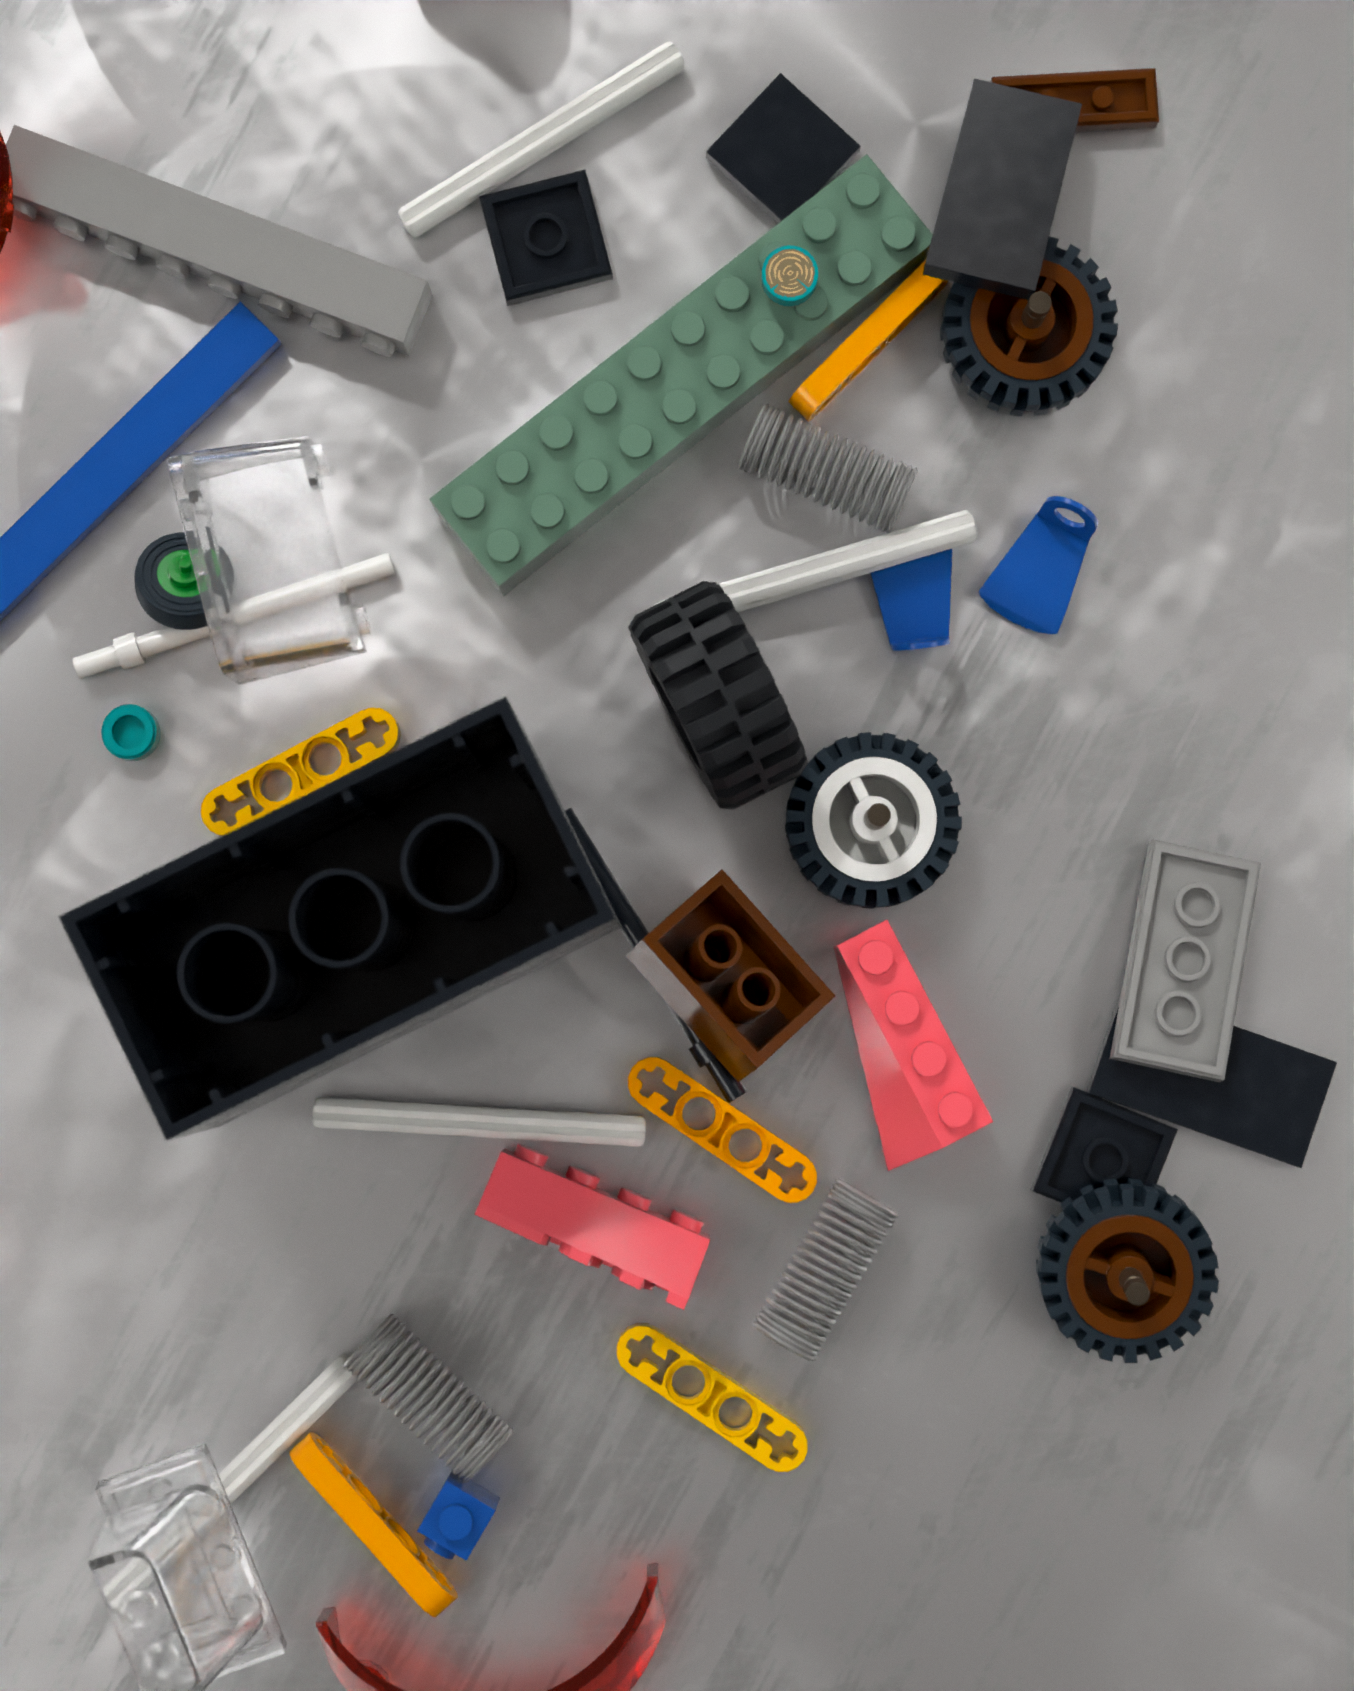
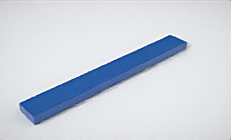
[0,301,282,622]

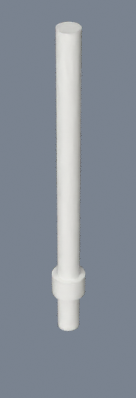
[73,553,396,679]

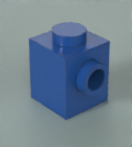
[417,1469,500,1561]

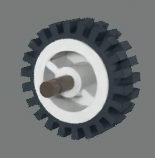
[785,732,962,909]

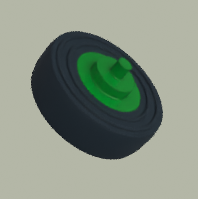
[134,532,236,630]

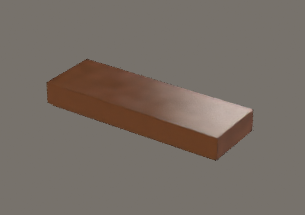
[990,68,1159,132]

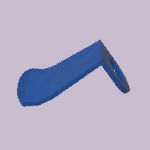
[978,496,1099,634]
[870,549,952,651]

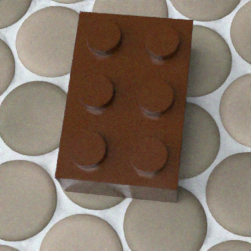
[626,869,835,1082]

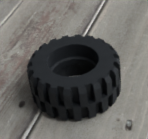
[628,581,808,810]

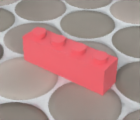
[833,920,993,1171]
[474,1144,710,1310]

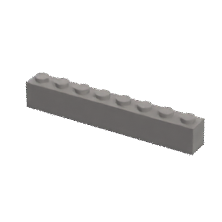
[0,125,433,357]

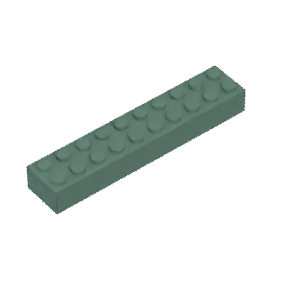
[429,154,933,596]

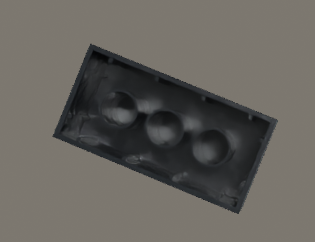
[59,696,622,1141]

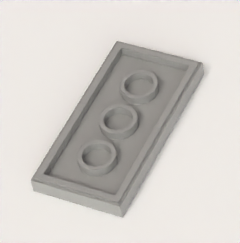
[1110,839,1261,1082]

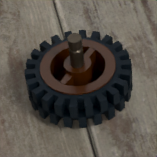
[940,236,1118,416]
[1036,1178,1219,1363]

